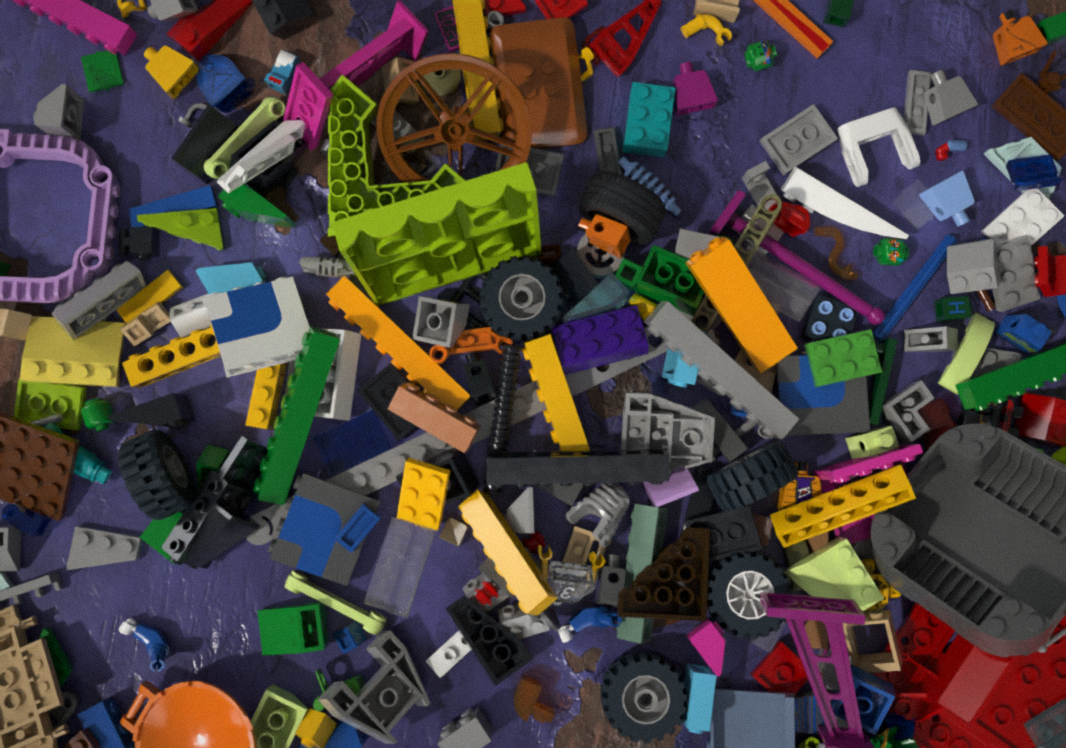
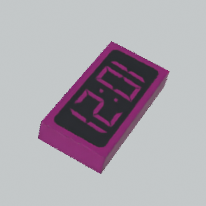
[434,6,459,53]

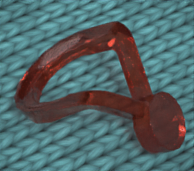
[581,25,605,66]

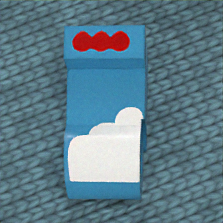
[264,49,300,95]

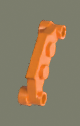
[430,327,513,364]

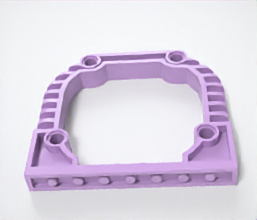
[0,129,121,303]

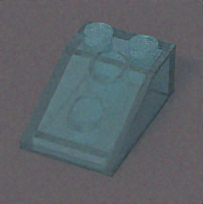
[561,273,630,324]

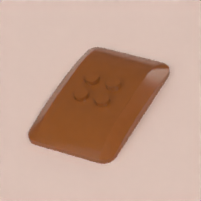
[490,17,587,149]

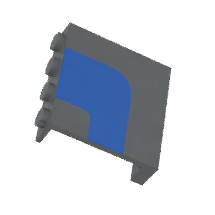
[776,351,870,436]
[268,472,380,586]

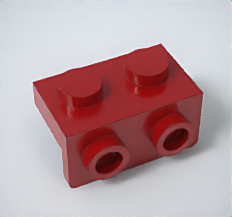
[1034,246,1066,297]

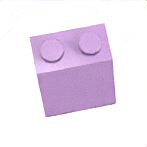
[642,466,699,507]

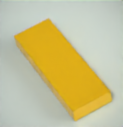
[116,270,183,323]

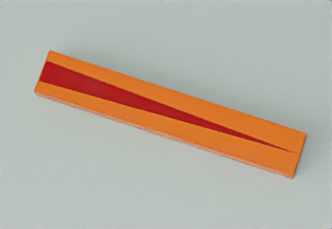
[753,0,834,59]

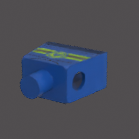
[994,314,1052,356]

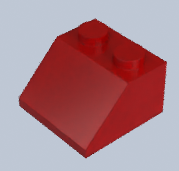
[1013,393,1066,447]

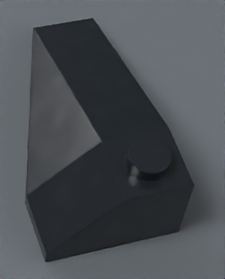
[445,595,533,686]

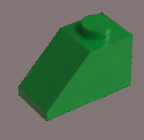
[196,445,229,491]

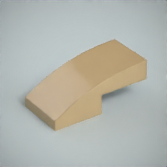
[120,301,171,346]

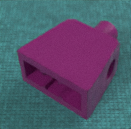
[673,62,718,116]

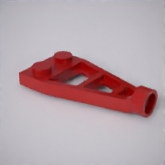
[589,0,662,77]

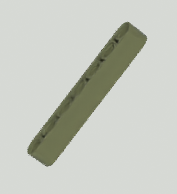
[692,194,782,331]

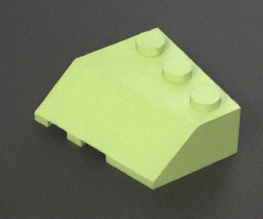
[783,537,884,611]

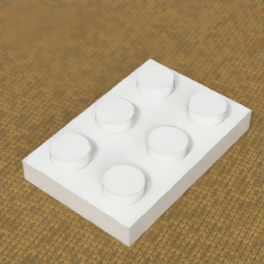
[981,185,1064,245]

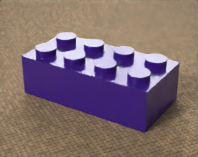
[552,305,649,375]

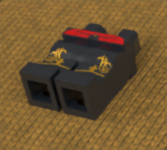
[956,399,1024,438]

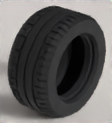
[578,171,666,245]

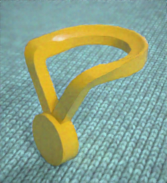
[117,0,147,18]
[578,47,594,82]

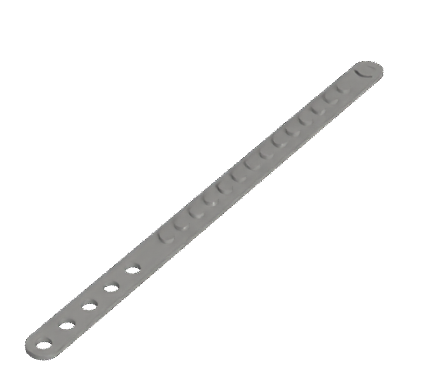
[246,300,722,545]

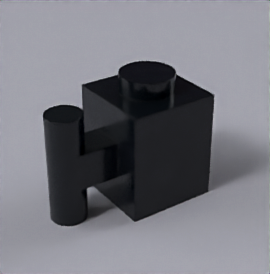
[118,227,160,261]

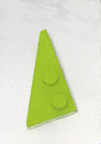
[137,208,223,251]

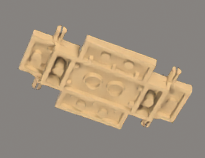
[0,605,69,748]

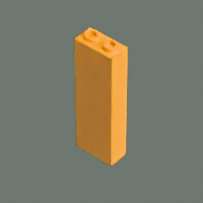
[685,236,798,373]

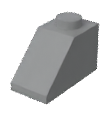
[904,326,958,352]

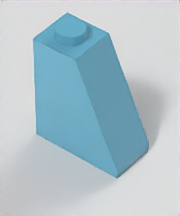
[195,262,267,295]

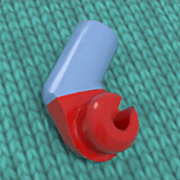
[935,140,967,161]

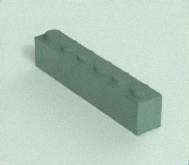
[616,504,668,644]

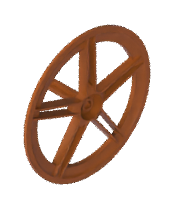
[377,53,532,183]

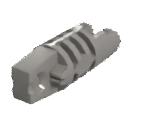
[299,256,356,278]

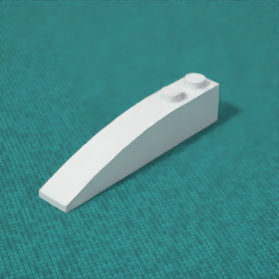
[781,166,909,239]

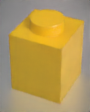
[295,708,337,748]

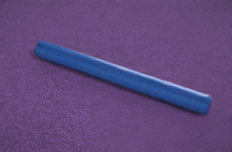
[873,234,957,341]

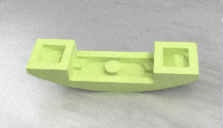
[938,312,995,395]

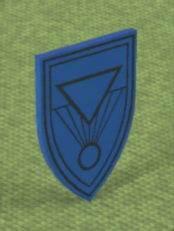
[197,55,245,107]

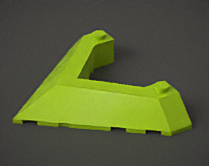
[328,75,467,237]

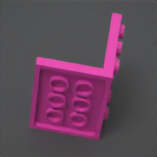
[813,444,923,544]

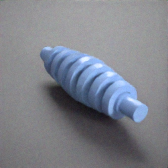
[618,156,682,216]

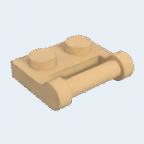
[561,526,611,581]

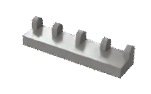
[0,572,63,610]

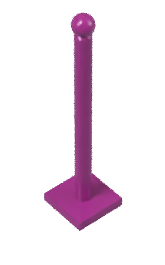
[708,190,885,325]

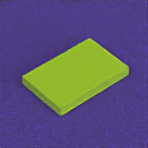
[14,378,87,431]

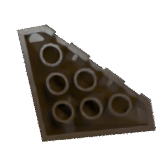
[617,527,710,621]

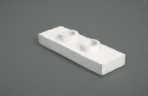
[426,630,471,678]

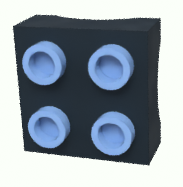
[800,295,858,342]

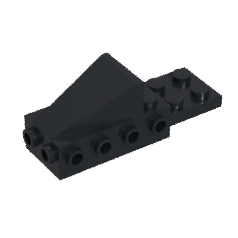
[161,436,268,569]

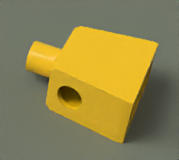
[144,45,198,100]

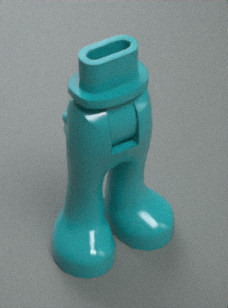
[44,423,112,485]

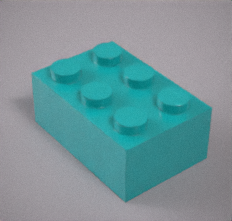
[622,82,675,158]

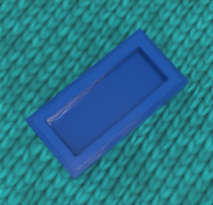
[334,503,381,553]

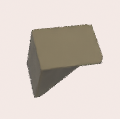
[439,516,469,547]

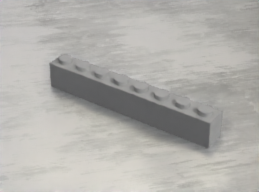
[644,301,799,440]

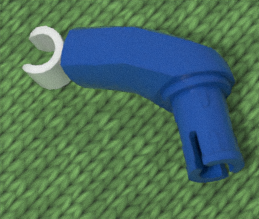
[558,607,622,643]
[119,618,170,672]

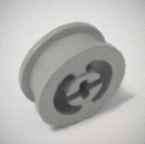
[577,234,625,278]

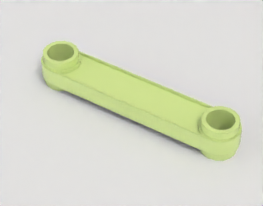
[204,96,286,179]
[284,570,387,636]

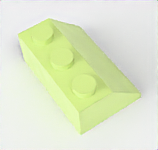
[251,684,308,748]

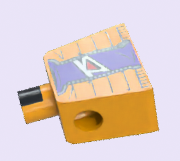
[776,462,822,510]

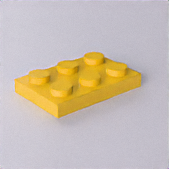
[397,457,451,531]

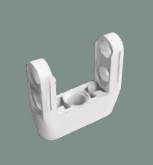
[837,107,920,187]

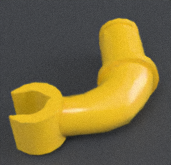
[681,14,732,46]

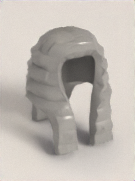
[566,483,630,547]

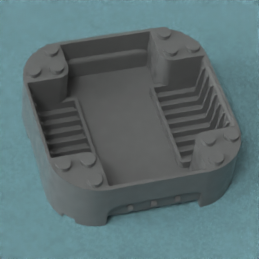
[871,424,1066,658]

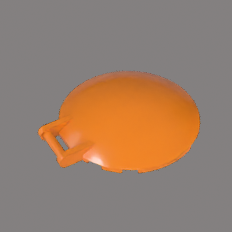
[120,681,257,748]

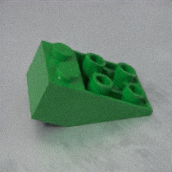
[257,601,329,655]

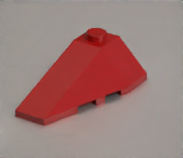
[167,0,253,62]

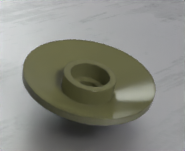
[419,69,461,97]

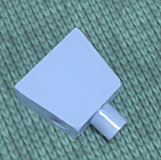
[919,170,975,227]

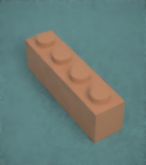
[388,383,482,453]

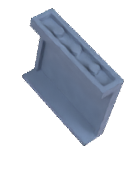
[706,687,796,748]

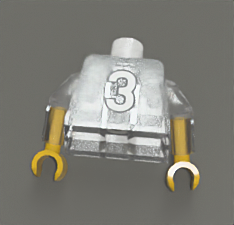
[537,545,605,606]

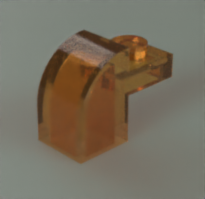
[514,674,555,723]

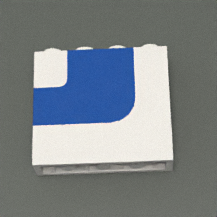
[204,277,309,377]

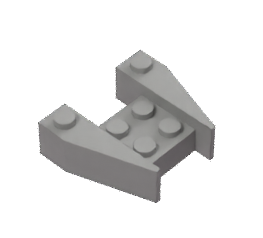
[318,630,430,744]

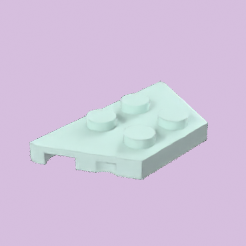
[984,137,1062,199]

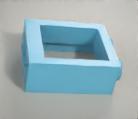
[661,331,706,388]
[682,663,716,734]

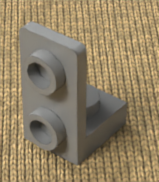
[742,161,777,210]

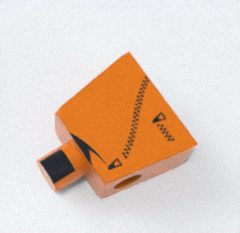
[993,10,1048,66]
[578,215,631,259]

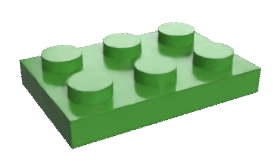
[805,329,882,387]

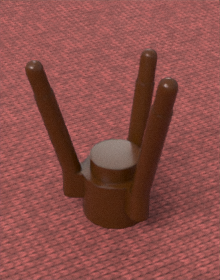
[1037,50,1066,94]

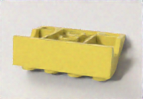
[20,316,125,388]

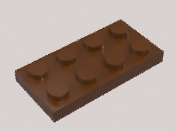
[991,73,1066,161]

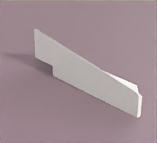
[217,120,305,194]

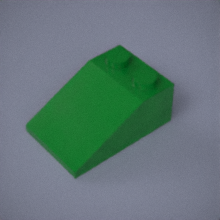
[218,184,297,229]

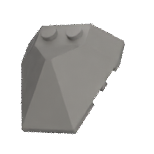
[621,392,715,473]

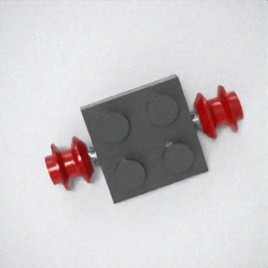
[475,531,546,605]

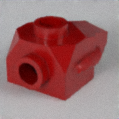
[768,201,810,238]

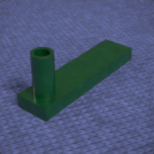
[868,338,898,426]

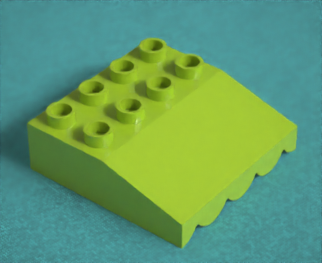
[331,162,542,306]

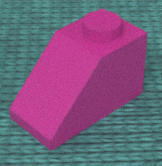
[686,619,725,677]

